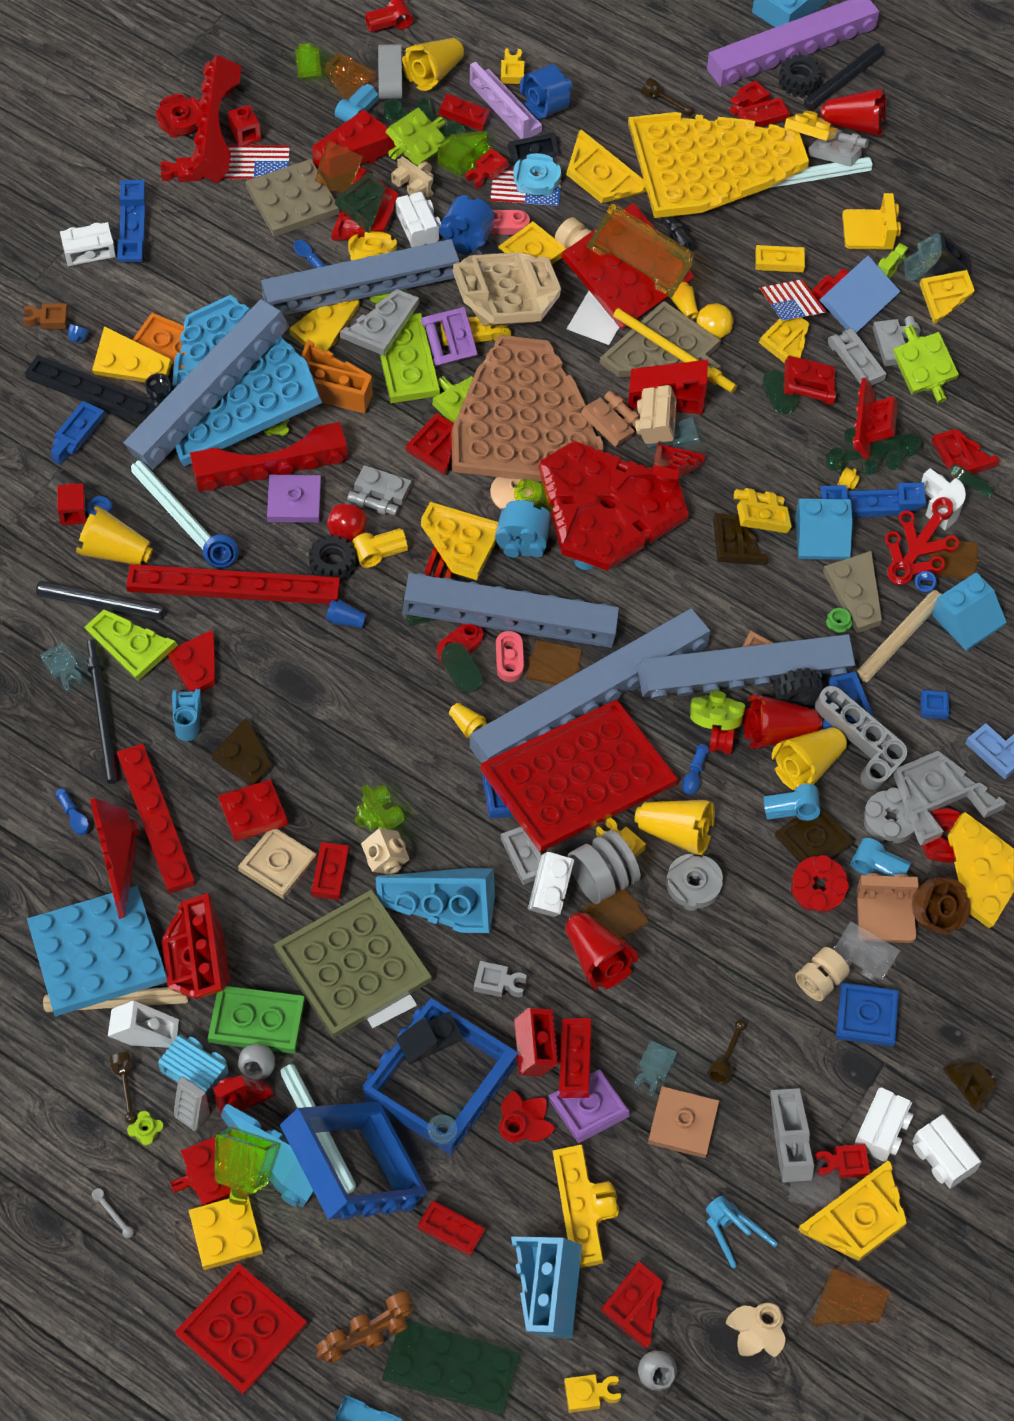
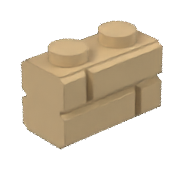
[636,385,677,444]

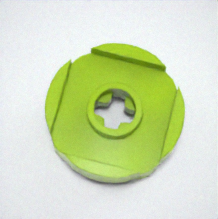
[690,691,745,730]

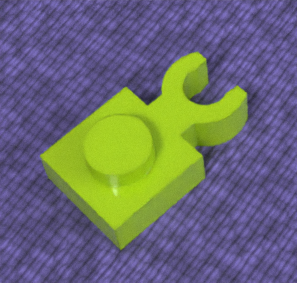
[878,243,908,279]

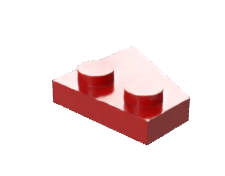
[406,413,454,475]
[931,429,999,479]
[167,630,215,692]
[213,1075,274,1120]
[600,1261,663,1349]

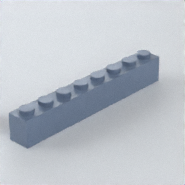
[261,239,459,315]
[123,299,290,470]
[402,573,619,648]
[637,634,855,700]

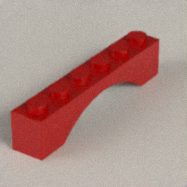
[191,54,241,183]
[190,422,348,492]

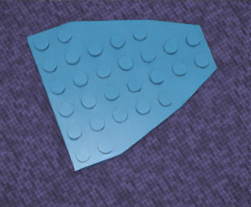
[172,295,322,467]

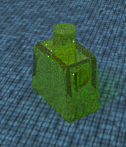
[215,1127,281,1205]

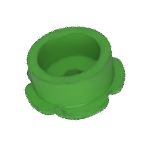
[826,608,852,633]

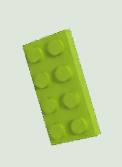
[379,313,440,404]

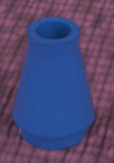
[325,599,366,629]

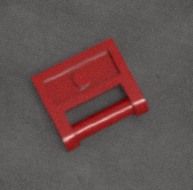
[784,355,836,405]

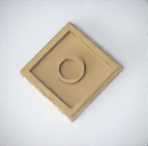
[238,829,317,899]

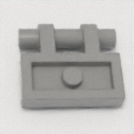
[809,129,869,166]
[873,316,920,366]
[347,465,411,516]

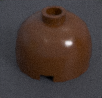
[912,877,971,935]

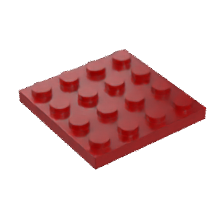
[561,203,695,330]

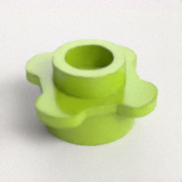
[264,418,289,436]
[127,1111,163,1146]

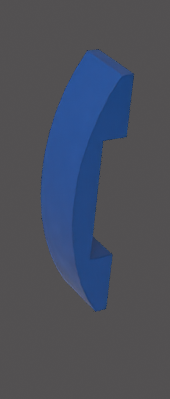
[117,180,145,262]
[820,482,926,517]

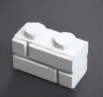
[396,192,441,247]
[60,222,115,266]
[528,852,574,917]
[854,1088,913,1162]
[912,1114,982,1189]

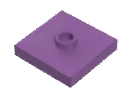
[267,475,321,523]
[549,1069,630,1143]

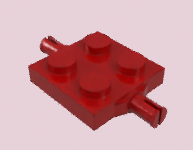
[170,1130,259,1206]

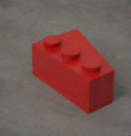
[312,109,396,179]
[628,359,708,414]

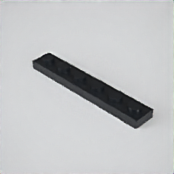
[25,355,161,424]

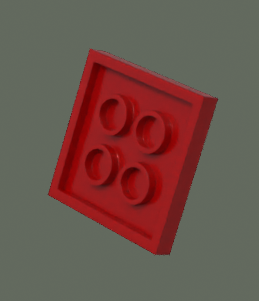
[175,1263,307,1396]

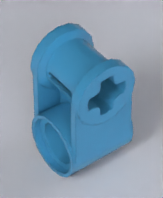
[172,689,202,741]

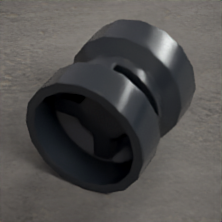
[145,373,171,403]

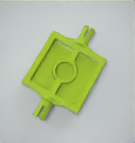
[386,107,450,167]
[892,325,959,403]
[432,376,473,423]

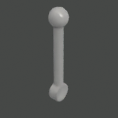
[92,1188,134,1238]

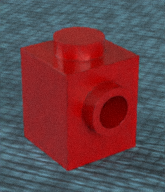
[228,105,261,147]

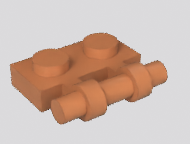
[581,390,640,447]

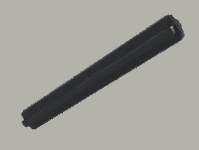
[803,43,885,111]
[36,581,164,620]

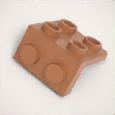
[856,873,918,943]

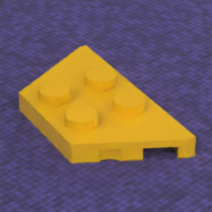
[566,130,647,203]
[799,1161,907,1261]

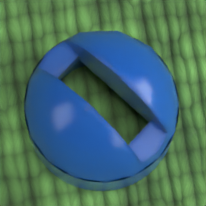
[68,324,89,344]
[915,571,937,593]

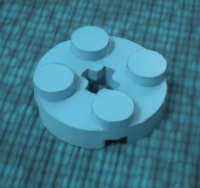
[513,153,561,196]

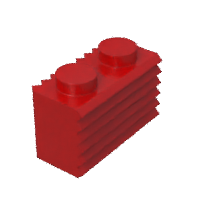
[514,1008,558,1077]

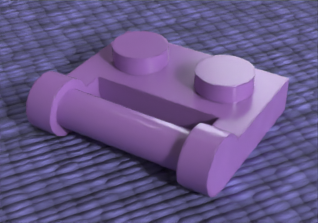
[421,307,478,367]

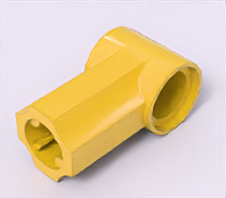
[352,528,408,568]

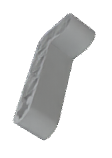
[815,686,907,790]

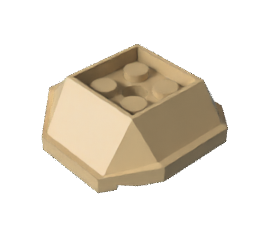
[453,252,561,326]

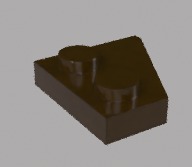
[713,513,768,566]
[211,718,272,786]

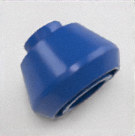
[203,534,239,568]

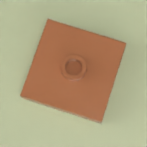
[648,1086,719,1159]

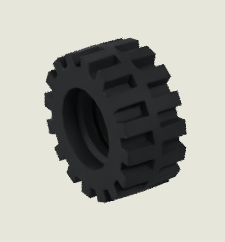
[779,54,822,98]
[309,535,356,584]
[773,668,823,708]

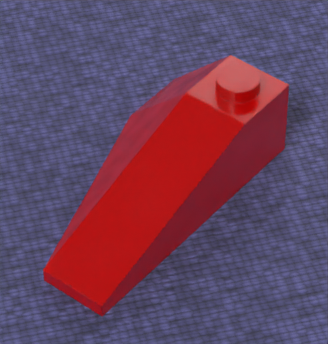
[90,798,139,919]

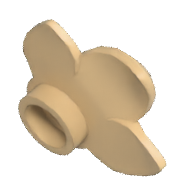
[726,1302,785,1357]

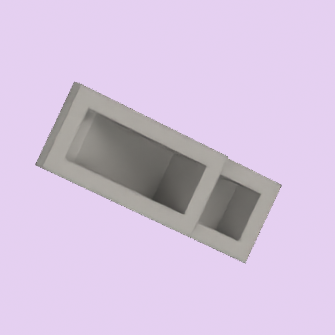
[770,1088,814,1182]

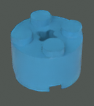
[495,500,552,558]

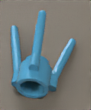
[706,1195,778,1268]

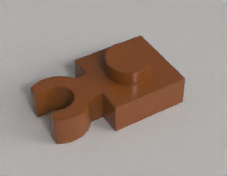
[23,303,68,329]

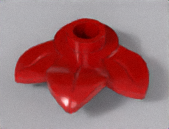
[499,1091,555,1143]

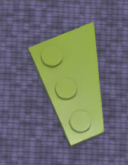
[84,610,178,681]

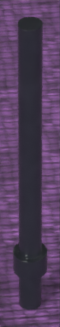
[87,639,118,784]

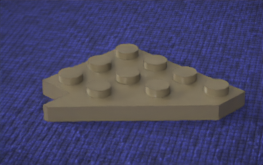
[600,301,721,377]

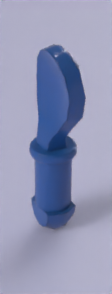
[293,240,327,268]
[682,743,709,795]
[56,788,90,836]

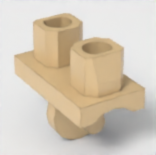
[391,156,434,198]

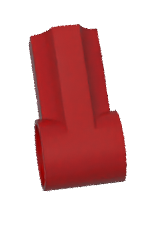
[364,0,413,32]

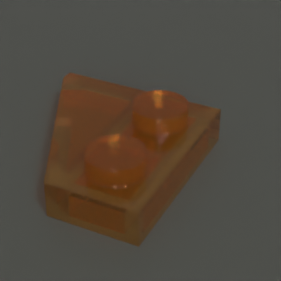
[325,52,376,100]
[811,1268,890,1327]

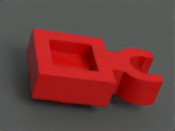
[465,148,509,189]
[160,157,202,182]
[814,1144,870,1179]

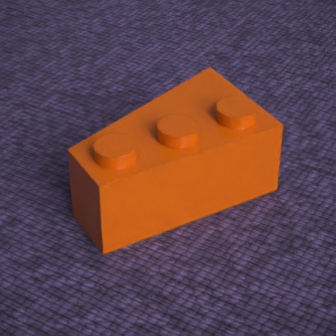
[301,339,373,414]

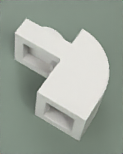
[921,468,966,530]

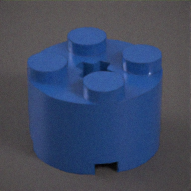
[520,63,572,119]
[439,195,495,254]

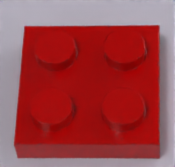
[218,779,288,842]

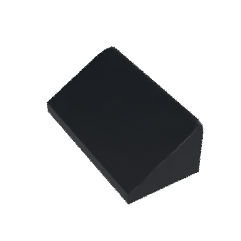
[507,133,560,165]

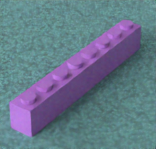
[707,0,879,87]

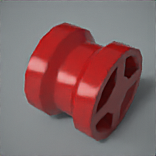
[709,725,734,755]

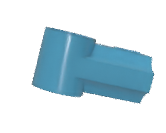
[335,84,379,122]
[764,784,820,821]
[851,838,911,876]

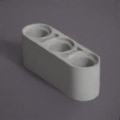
[378,44,402,100]

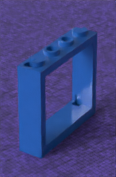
[362,998,518,1156]
[280,1102,428,1220]

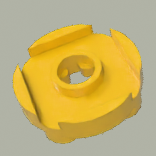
[348,232,397,261]

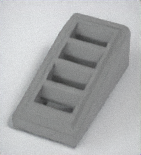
[174,1077,210,1131]

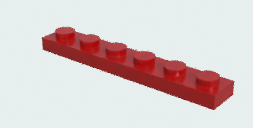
[117,743,195,894]

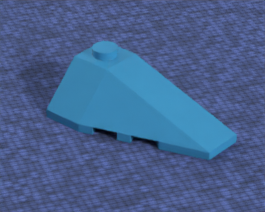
[376,868,495,933]
[221,1104,314,1208]

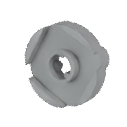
[863,788,915,843]
[666,854,723,911]

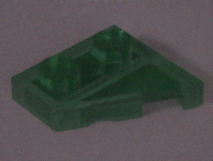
[335,172,386,233]

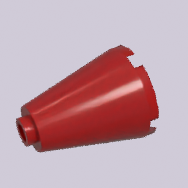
[821,89,886,137]
[743,695,822,749]
[565,912,638,990]

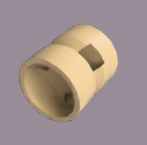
[555,217,592,248]
[795,947,850,1001]

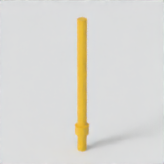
[613,308,737,393]

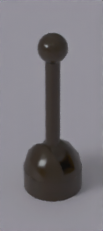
[641,77,693,116]
[707,1020,746,1084]
[110,1052,137,1124]

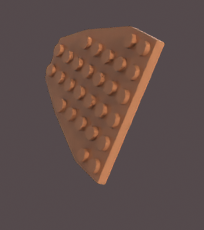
[451,335,603,482]

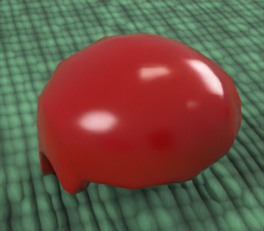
[327,504,368,542]

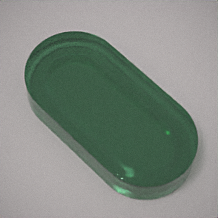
[762,370,798,414]
[948,463,994,497]
[440,642,482,693]

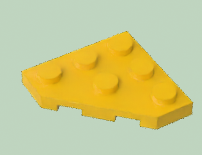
[421,502,498,580]
[948,812,1014,928]

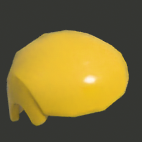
[696,303,733,339]

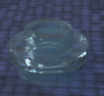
[427,1115,457,1145]

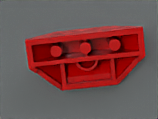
[162,893,230,999]

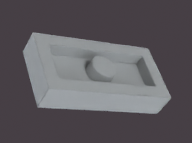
[501,827,541,885]

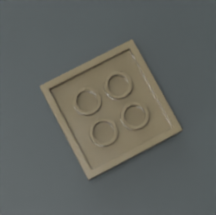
[245,159,340,237]

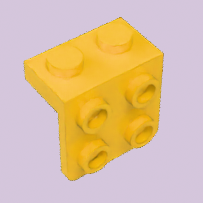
[842,193,901,249]

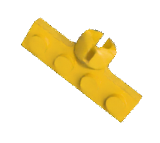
[553,1145,619,1268]

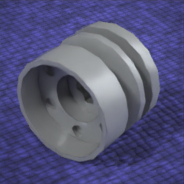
[568,830,640,904]

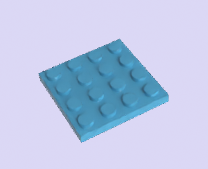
[27,886,167,1017]

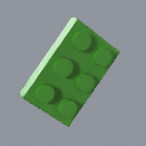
[208,986,305,1054]

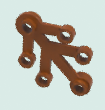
[316,1291,414,1363]

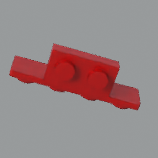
[853,377,898,459]

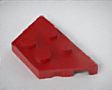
[331,167,399,241]

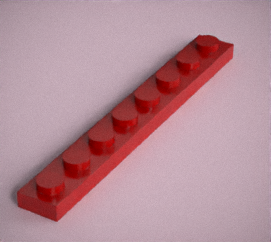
[126,564,340,605]

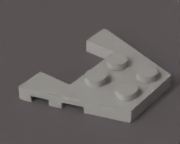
[893,751,1006,846]

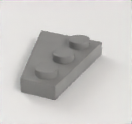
[340,289,419,356]

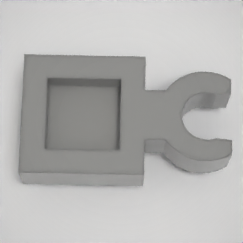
[474,961,527,997]

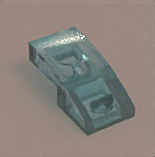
[904,232,942,282]
[647,417,701,451]

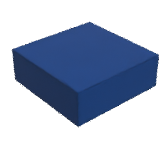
[920,690,949,720]

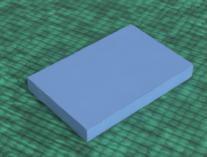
[820,256,900,333]

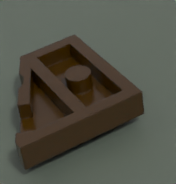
[943,1062,998,1114]

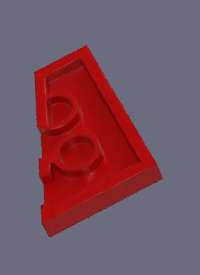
[652,443,707,481]

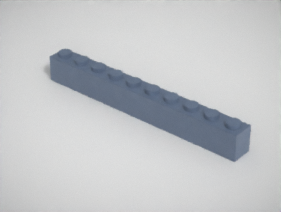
[470,608,710,763]

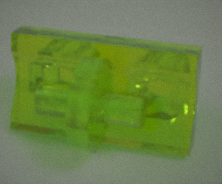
[354,784,404,830]

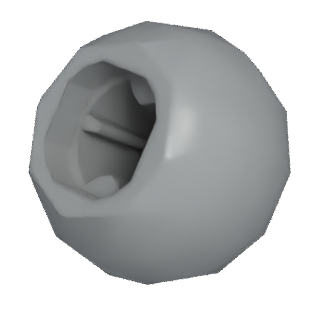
[238,1043,275,1081]
[638,1350,677,1391]

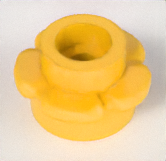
[838,467,859,491]

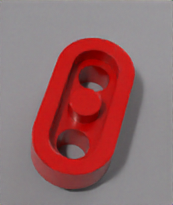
[437,624,483,666]

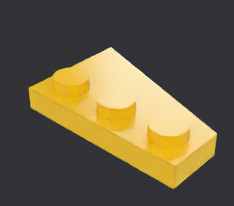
[92,326,172,382]

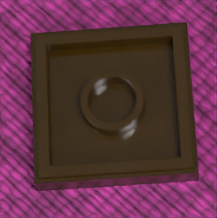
[775,806,854,863]

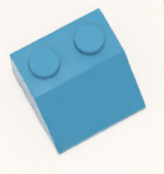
[795,499,852,560]
[932,572,1007,651]

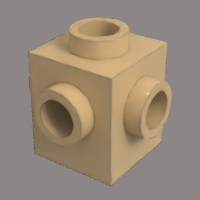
[361,828,409,875]

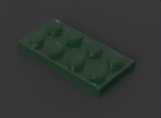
[382,1319,520,1416]

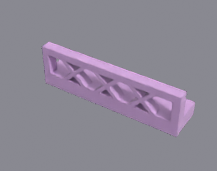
[470,62,542,139]

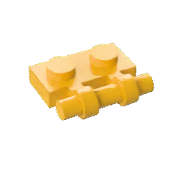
[734,488,792,533]

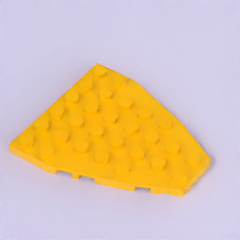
[628,112,809,218]

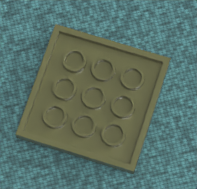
[273,889,432,1038]

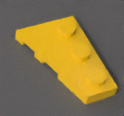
[289,299,360,352]

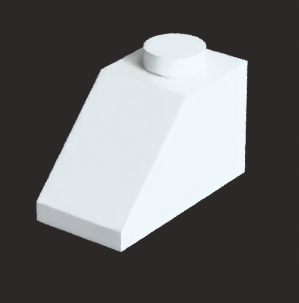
[108,1001,179,1048]

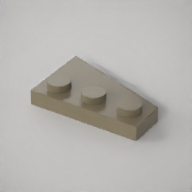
[823,551,882,633]

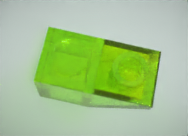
[293,43,322,78]
[438,131,489,177]

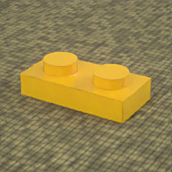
[755,245,805,272]

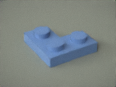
[965,723,1014,779]

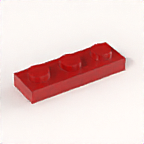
[559,1018,592,1098]

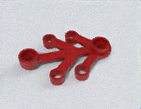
[885,497,959,585]

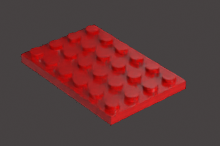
[480,699,678,852]

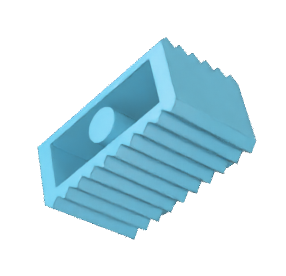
[158,1035,229,1101]

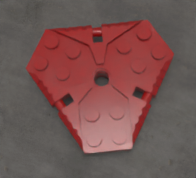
[538,440,689,571]

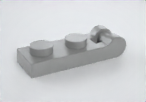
[828,328,886,386]

